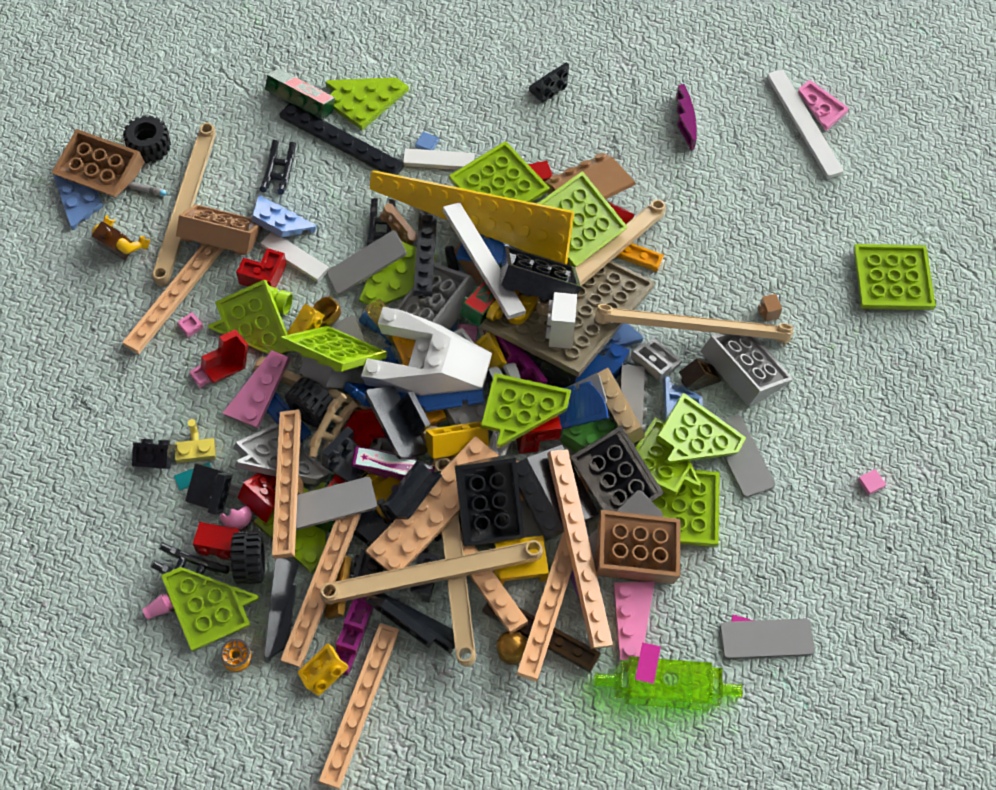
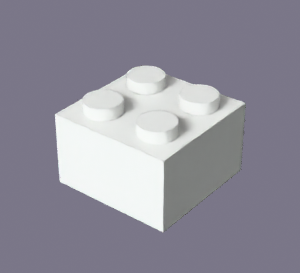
[546,292,577,349]

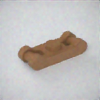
[379,203,417,246]

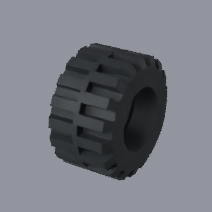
[123,115,171,163]
[285,377,333,428]
[231,532,265,585]

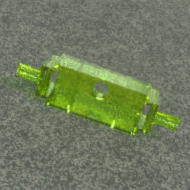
[594,656,743,711]

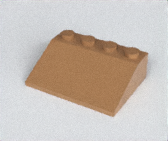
[51,129,144,198]
[545,153,636,199]
[176,204,263,255]
[595,510,680,584]

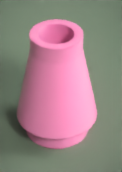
[142,593,174,620]

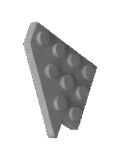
[233,423,330,485]

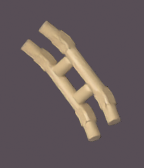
[309,393,359,463]

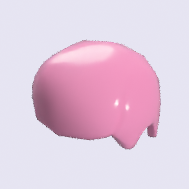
[219,506,253,531]

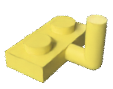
[175,419,216,463]

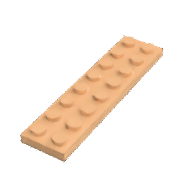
[366,436,499,571]

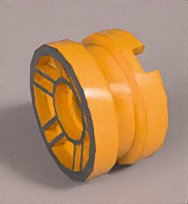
[220,639,252,672]

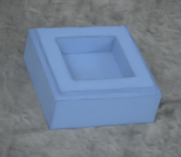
[415,131,439,150]

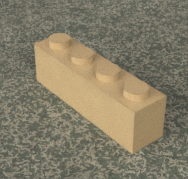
[596,368,645,444]

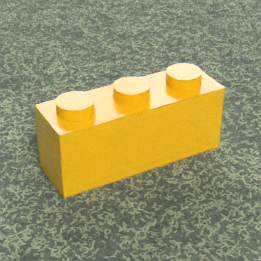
[426,421,489,460]

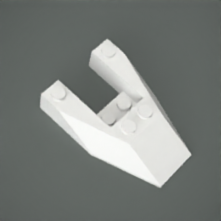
[361,307,492,396]

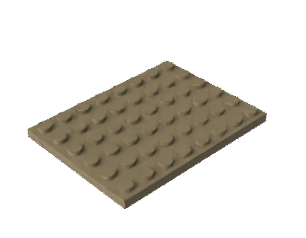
[481,261,655,377]

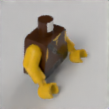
[91,215,151,260]

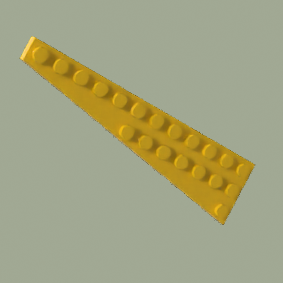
[369,171,574,264]

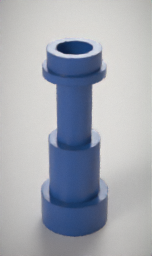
[359,310,394,346]

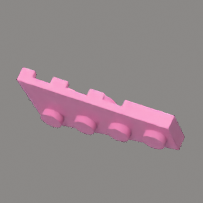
[223,350,290,429]
[614,582,655,664]

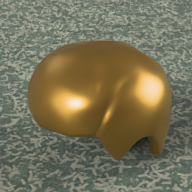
[313,296,341,326]
[496,631,527,665]

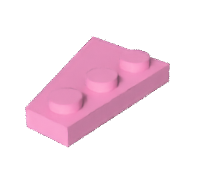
[798,80,849,131]

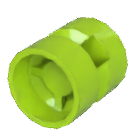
[269,286,293,316]

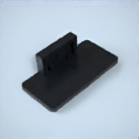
[365,386,431,459]

